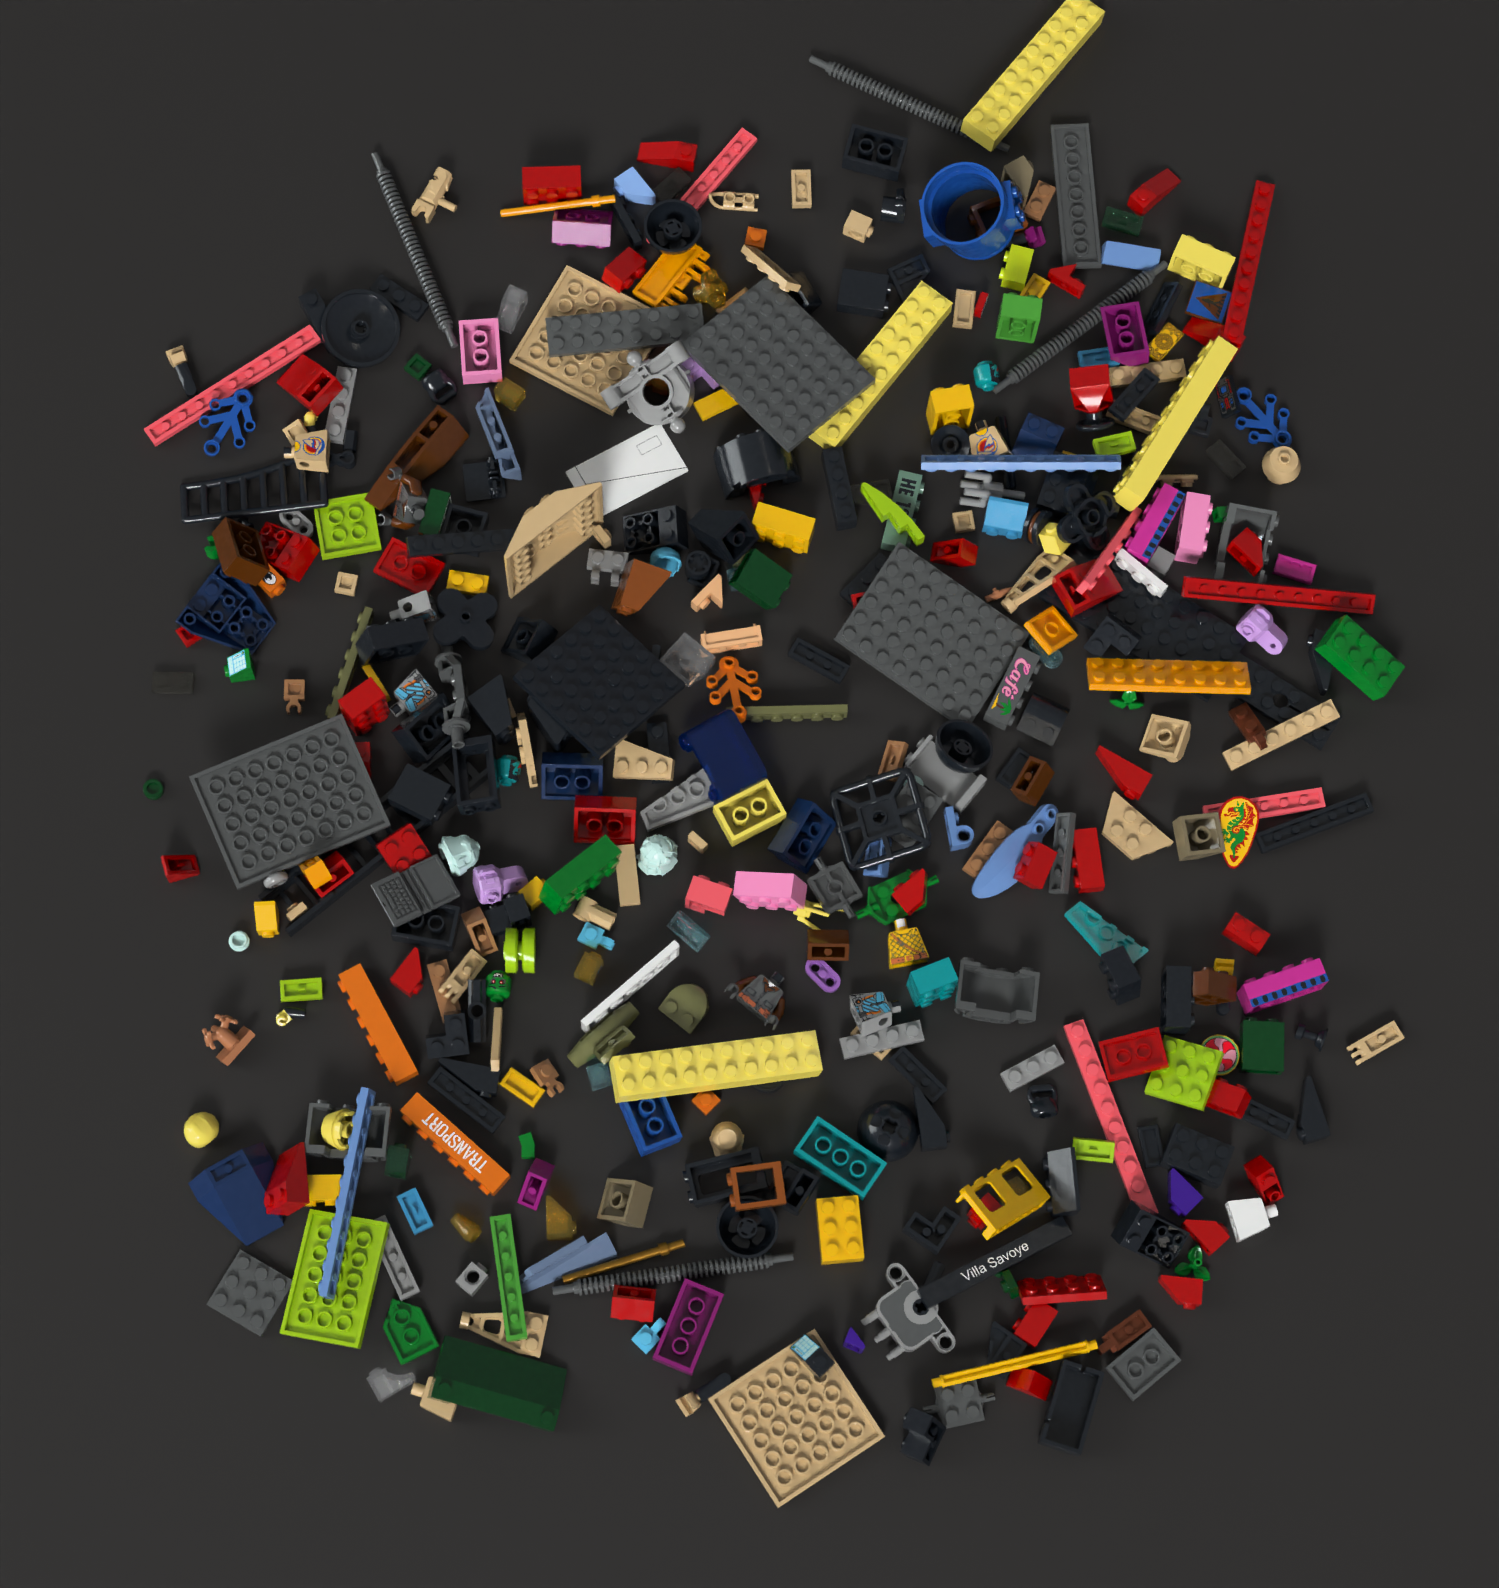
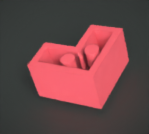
[685,875,733,916]

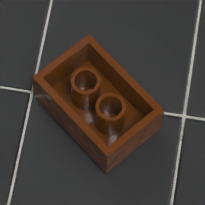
[212,517,270,586]

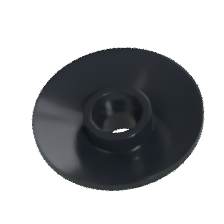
[931,425,970,455]

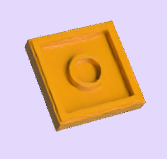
[1023,605,1078,655]

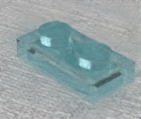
[667,910,711,953]

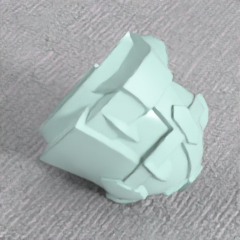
[636,834,678,876]
[438,835,480,877]

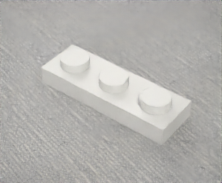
[1115,548,1168,598]

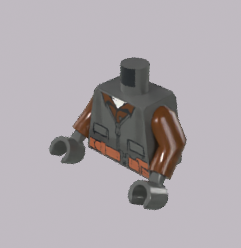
[377,467,427,530]
[724,971,785,1030]

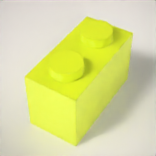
[999,244,1034,292]

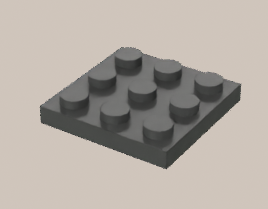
[206,1249,292,1337]

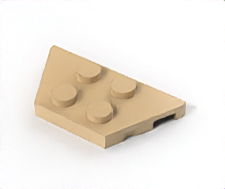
[515,712,538,788]
[1101,791,1173,860]

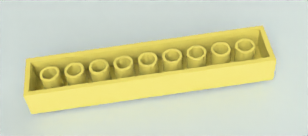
[960,0,1105,152]
[809,281,953,449]
[1113,336,1238,512]
[609,1030,823,1103]

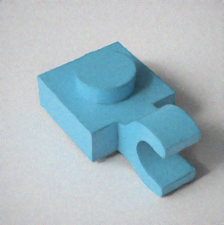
[577,922,615,951]
[631,1317,666,1355]

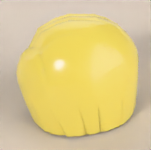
[184,1112,219,1148]

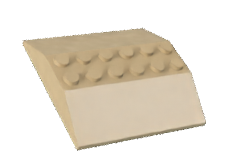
[504,482,604,598]

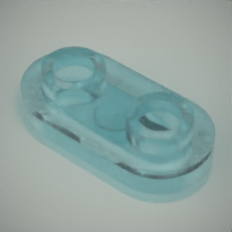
[1029,636,1063,669]

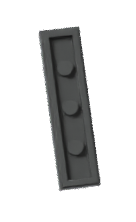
[1048,812,1076,894]

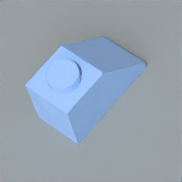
[613,166,656,205]

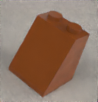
[611,559,672,617]

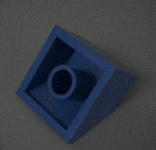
[1011,412,1065,455]

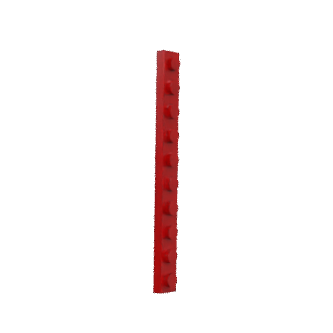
[1222,180,1275,348]
[1181,576,1376,615]

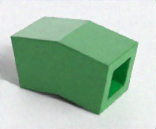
[1212,506,1227,523]
[518,1132,535,1159]

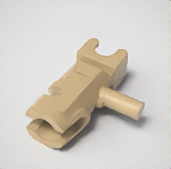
[411,167,457,223]

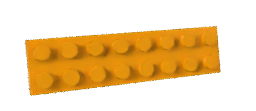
[1086,658,1251,695]

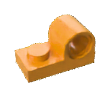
[298,856,333,889]

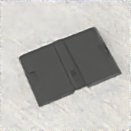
[370,854,461,927]

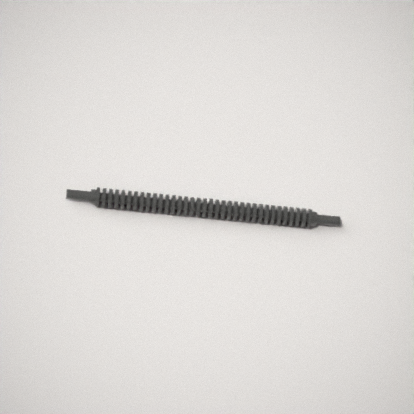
[809,55,1011,153]
[371,152,458,348]
[993,260,1168,394]
[552,1252,794,1296]

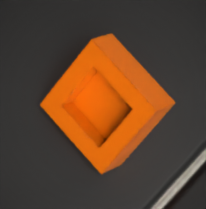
[744,226,767,251]
[691,1091,721,1116]

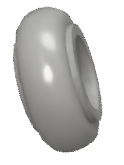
[263,871,288,888]

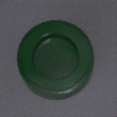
[143,779,164,800]

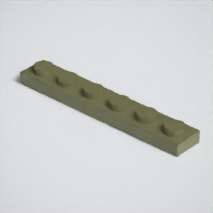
[325,606,374,719]
[726,704,848,723]

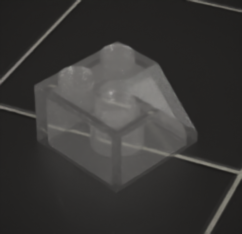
[659,632,715,687]

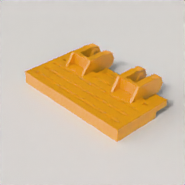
[632,244,711,308]

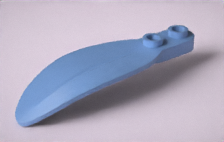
[971,804,1059,898]

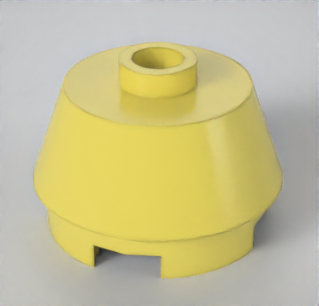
[321,1108,356,1151]

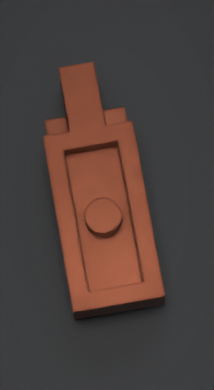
[1228,702,1268,750]
[1096,1309,1152,1356]

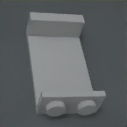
[904,734,987,814]

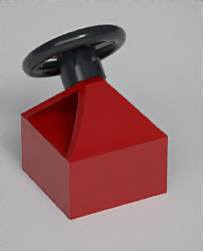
[1069,364,1115,432]

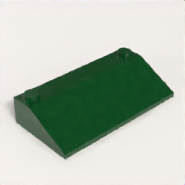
[427,1335,567,1432]

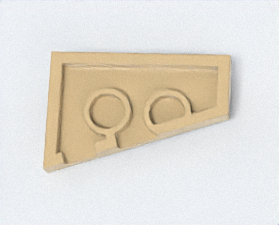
[613,740,675,781]

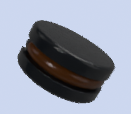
[1022,507,1055,547]

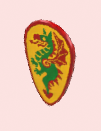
[1219,796,1259,869]

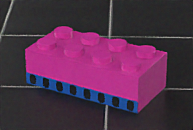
[1124,483,1186,567]
[1236,957,1329,1016]

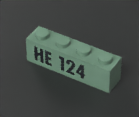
[881,470,925,552]

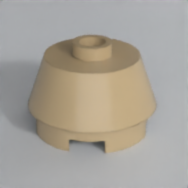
[1262,446,1301,485]

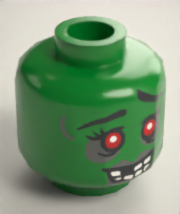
[486,970,512,1003]

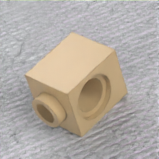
[843,210,874,243]

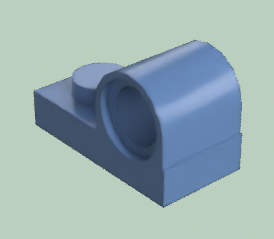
[943,806,974,851]

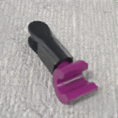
[998,226,1046,254]

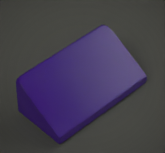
[843,1326,865,1354]

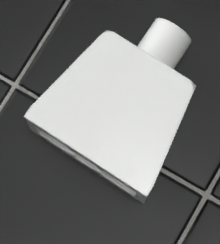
[1225,1198,1278,1242]

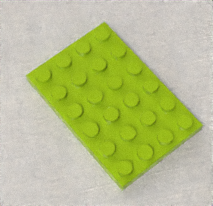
[280,1209,390,1349]

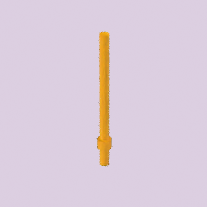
[500,195,616,217]

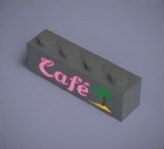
[983,646,1042,731]

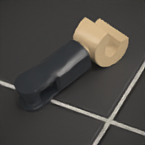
[166,345,198,399]
[675,1373,731,1417]

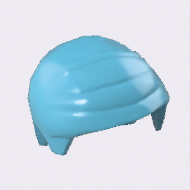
[650,547,682,577]

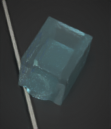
[586,1062,612,1091]

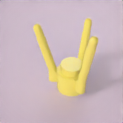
[793,900,844,930]

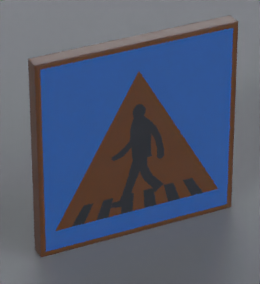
[1185,280,1231,324]

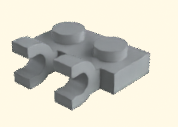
[587,548,629,587]

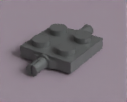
[806,856,863,919]
[923,1380,995,1429]

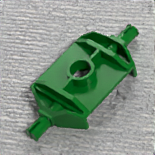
[855,869,939,926]

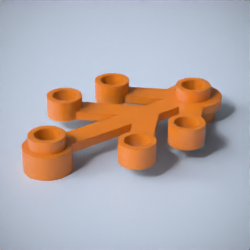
[706,656,762,723]

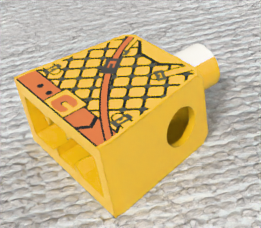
[888,918,929,969]

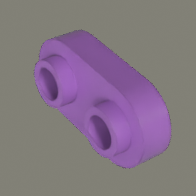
[805,960,841,993]

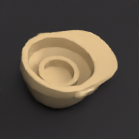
[709,1122,744,1157]

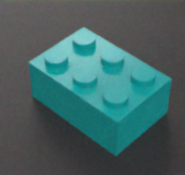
[906,957,959,1008]

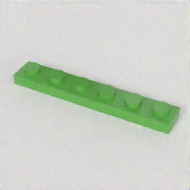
[490,1214,528,1342]

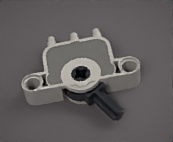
[861,1261,955,1360]

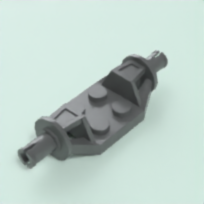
[434,645,472,749]

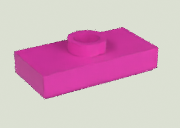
[1272,554,1317,585]

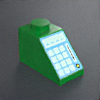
[224,648,255,683]

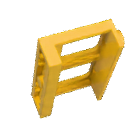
[956,1158,1051,1240]

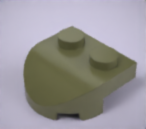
[658,983,709,1034]

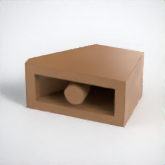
[461,906,498,957]

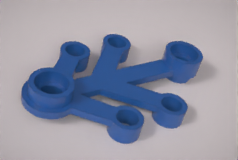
[1235,387,1292,447]
[199,389,256,457]

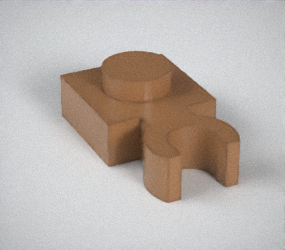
[284,679,306,715]
[529,1059,564,1098]

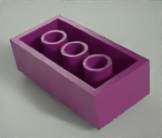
[653,1278,724,1376]

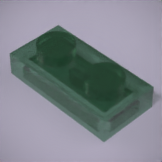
[1101,206,1144,237]

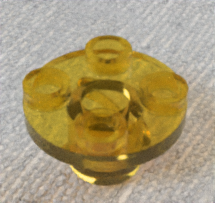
[692,269,728,309]

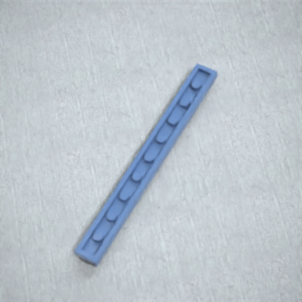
[921,455,1121,472]
[318,1087,376,1300]

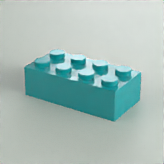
[793,1116,887,1201]

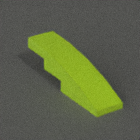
[860,482,925,546]

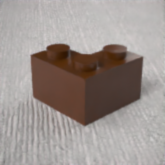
[1192,967,1237,1006]

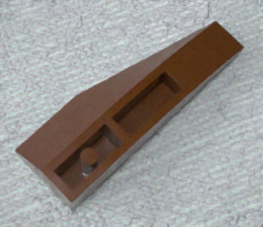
[364,405,469,511]

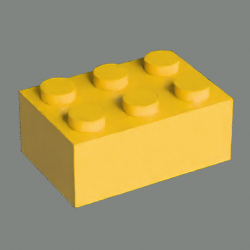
[926,383,974,435]
[752,501,816,554]
[815,1195,864,1265]

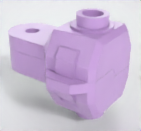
[1236,604,1288,655]
[473,864,528,904]

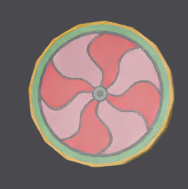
[1201,1035,1240,1076]

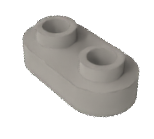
[279,511,314,538]

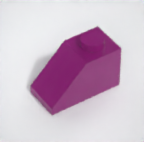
[517,1158,555,1211]

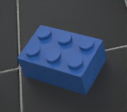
[619,1097,683,1157]

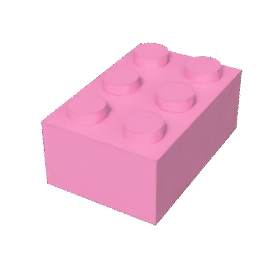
[459,318,503,385]
[1174,491,1213,564]
[733,871,807,911]

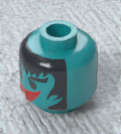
[973,361,1000,391]
[497,755,522,786]

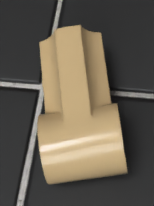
[573,896,617,931]

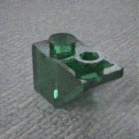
[384,1143,412,1180]

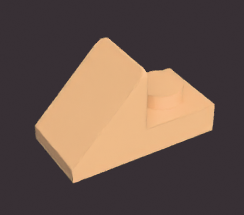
[691,573,723,612]

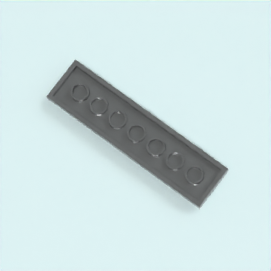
[1050,123,1102,269]
[545,303,704,358]

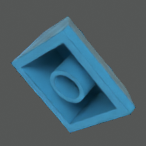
[982,496,1029,540]

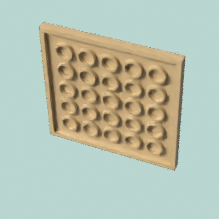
[509,265,653,416]
[708,1328,885,1508]

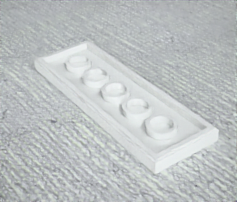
[581,940,679,1033]

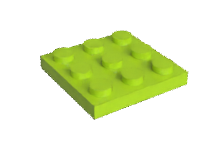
[314,492,382,560]
[1144,1035,1224,1111]

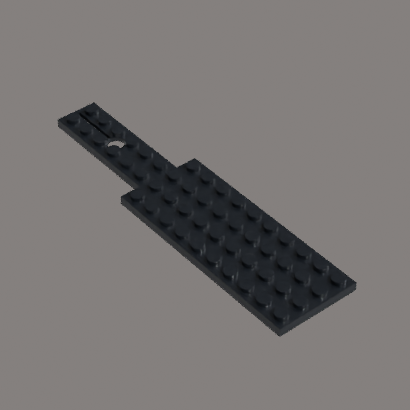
[1038,539,1342,751]

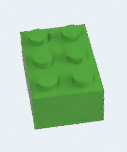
[995,292,1043,344]

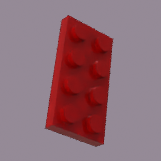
[1017,1273,1107,1305]

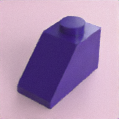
[1168,1168,1203,1218]

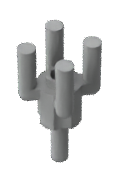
[959,471,1025,508]

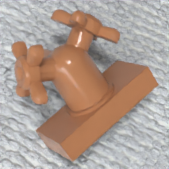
[202,1014,255,1066]

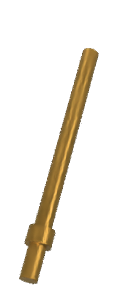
[562,1239,685,1284]

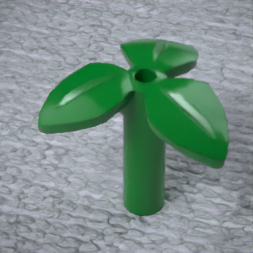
[1109,691,1144,710]
[1174,1245,1211,1281]

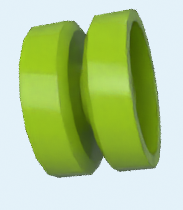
[503,928,536,973]

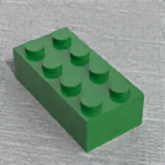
[1315,615,1405,701]
[538,834,622,915]

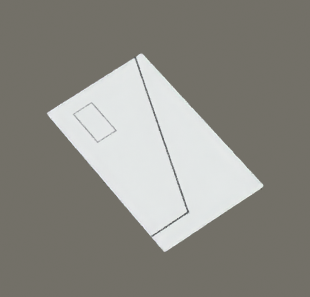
[565,425,689,516]

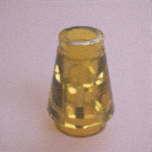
[450,1213,482,1243]

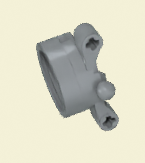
[600,340,695,433]

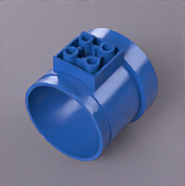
[919,162,1025,260]

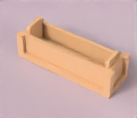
[700,623,763,655]

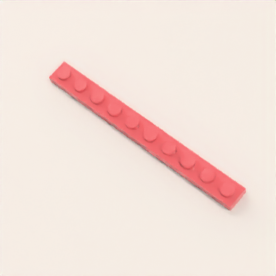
[144,325,321,447]
[1063,1019,1159,1213]

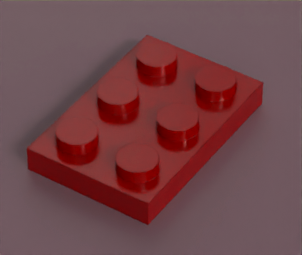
[373,537,446,594]
[375,822,432,874]
[1098,1027,1169,1082]

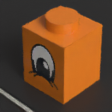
[258,563,286,598]

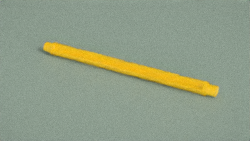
[931,1340,1098,1388]

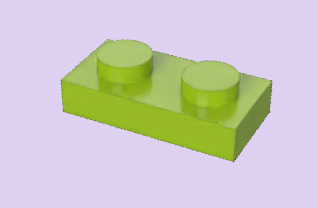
[1092,431,1136,455]
[280,977,323,1002]
[1072,1137,1115,1163]

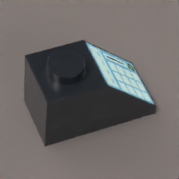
[790,1334,835,1380]

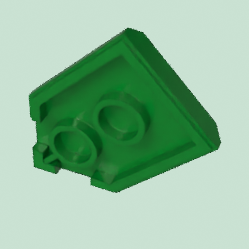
[383,1298,439,1365]

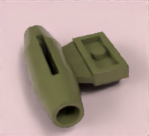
[567,1001,640,1068]

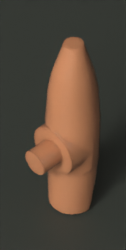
[984,587,1012,603]

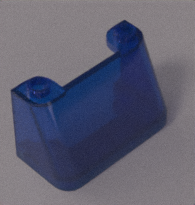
[678,709,767,805]

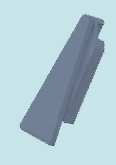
[475,387,522,480]
[519,1232,617,1294]

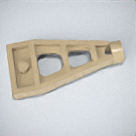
[1000,551,1076,614]
[459,1311,549,1358]

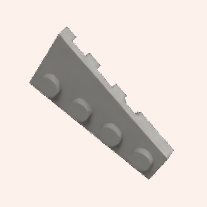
[640,764,723,832]

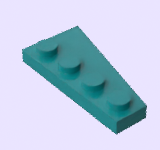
[1064,901,1149,964]

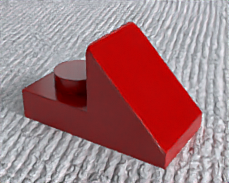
[1046,264,1086,299]

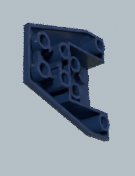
[175,563,276,655]
[188,1142,284,1246]

